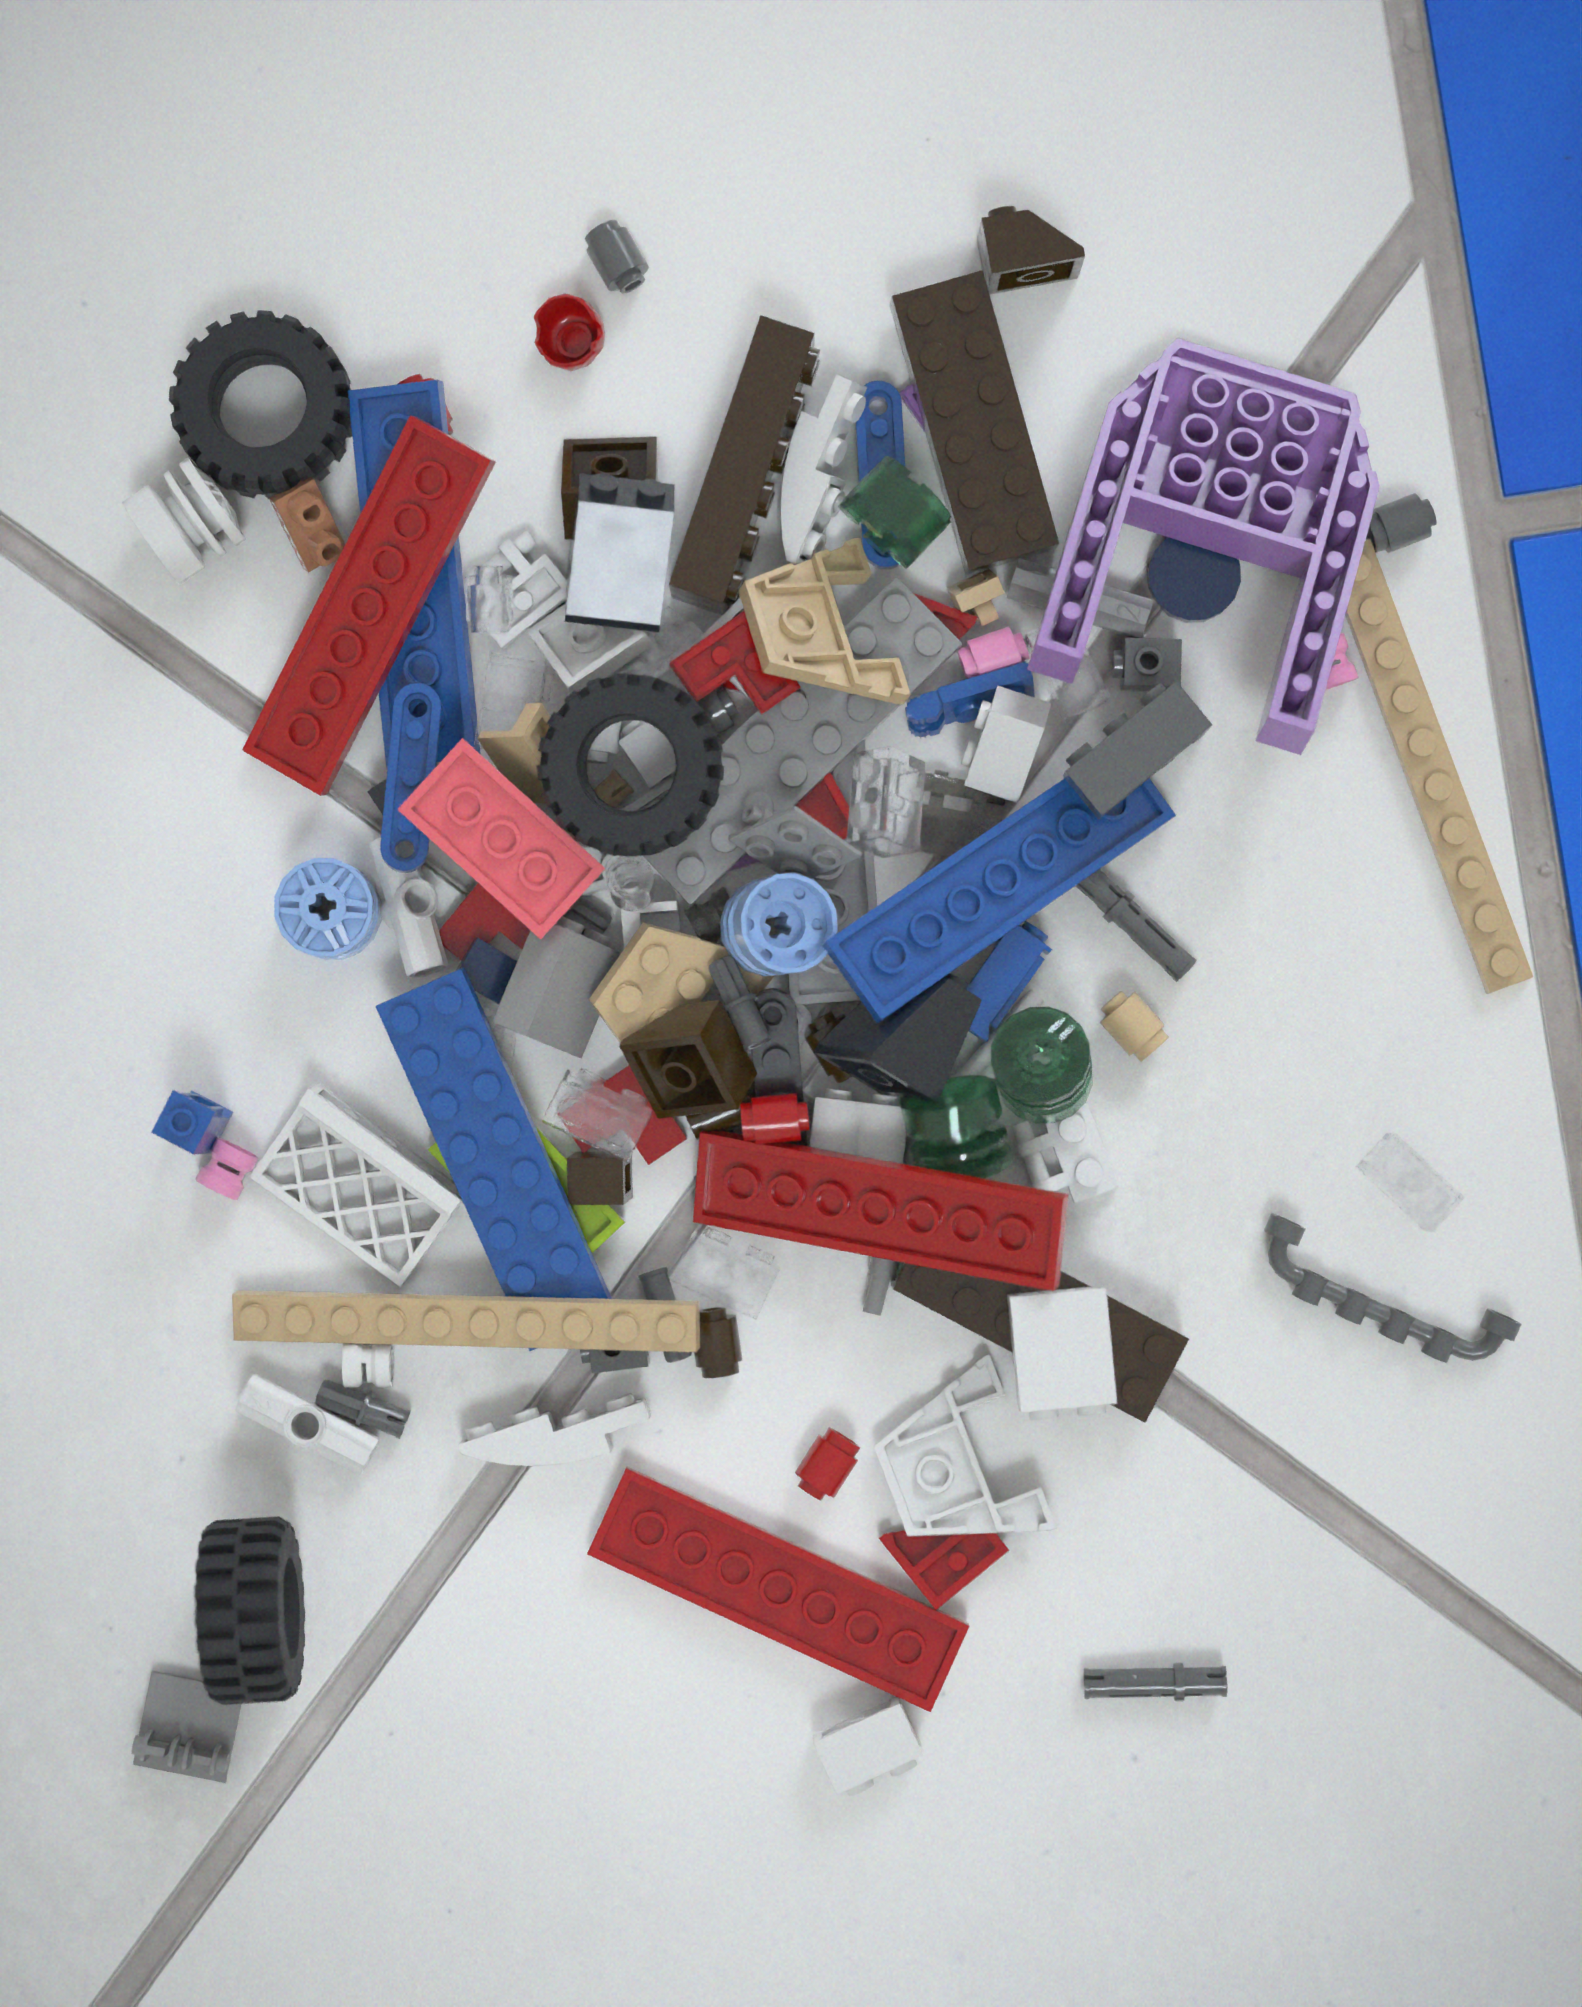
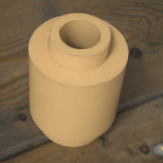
[1100,991,1169,1062]

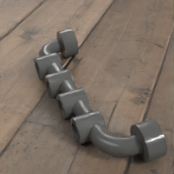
[1264,1213,1522,1363]

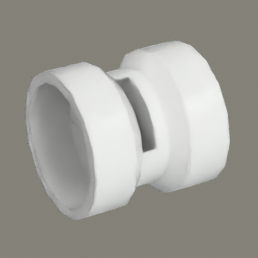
[342,1343,394,1388]

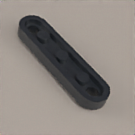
[752,988,808,1146]

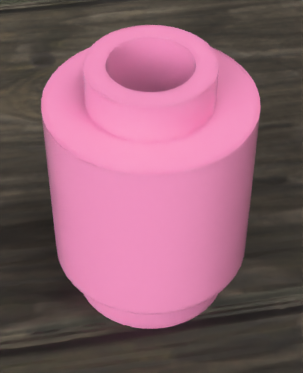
[957,626,1030,679]

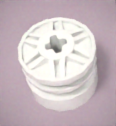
[122,457,246,584]

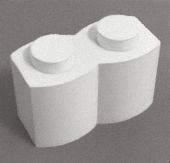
[809,1089,909,1164]

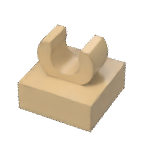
[947,569,1005,626]

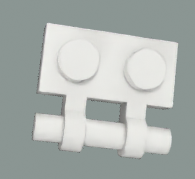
[463,530,567,650]
[1011,1099,1119,1203]

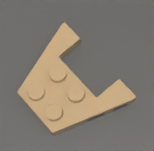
[738,538,911,704]
[589,922,774,1043]

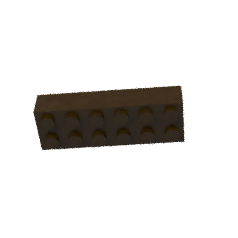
[889,270,1060,575]
[669,315,820,615]
[891,1263,1189,1423]

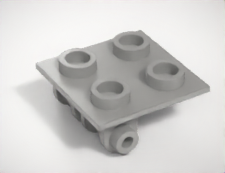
[728,804,862,879]
[131,1671,242,1783]

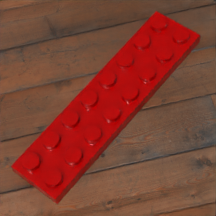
[242,415,496,796]
[693,1130,1069,1291]
[587,1466,970,1712]

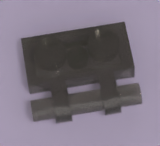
[901,769,1006,857]

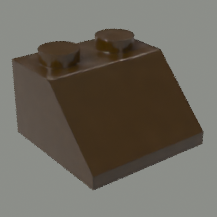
[977,206,1085,295]
[561,437,658,540]
[619,999,758,1119]

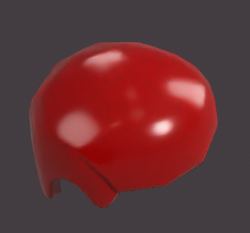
[533,293,605,371]

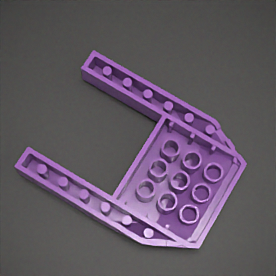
[1027,338,1380,755]

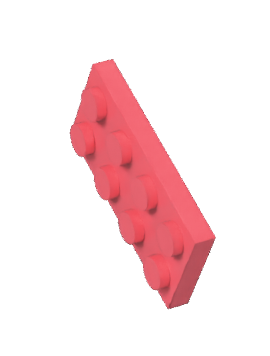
[397,738,606,939]

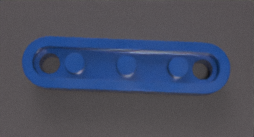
[855,381,910,569]
[380,683,442,873]

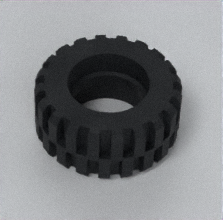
[169,310,352,499]
[537,673,724,857]
[194,1516,305,1705]

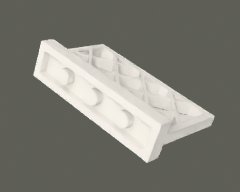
[249,1083,463,1287]

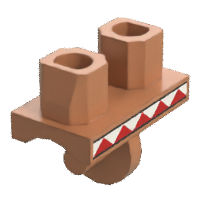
[269,477,345,573]

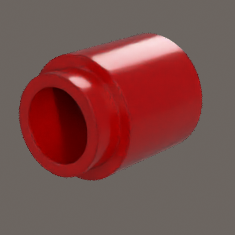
[740,1093,810,1145]
[795,1427,861,1501]

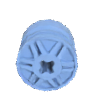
[274,858,382,960]
[720,873,838,976]

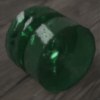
[991,1007,1093,1124]
[899,1075,1013,1179]

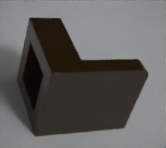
[567,1151,633,1205]

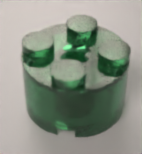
[838,456,952,569]

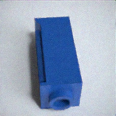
[966,921,1052,1042]
[151,1090,233,1155]

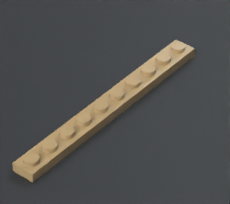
[1345,539,1534,994]
[232,1290,700,1352]

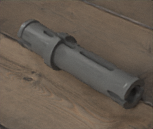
[1075,869,1197,982]
[1083,1663,1227,1701]

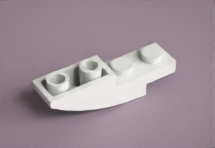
[781,374,867,565]
[458,1393,651,1466]

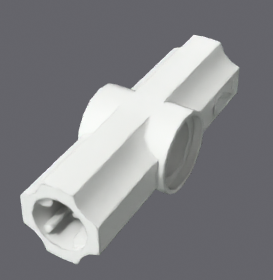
[370,837,449,979]
[234,1374,380,1476]

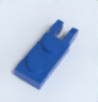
[905,662,1035,739]

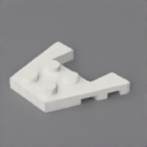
[874,1354,1057,1537]

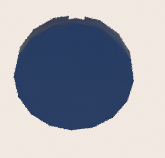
[1147,537,1241,623]

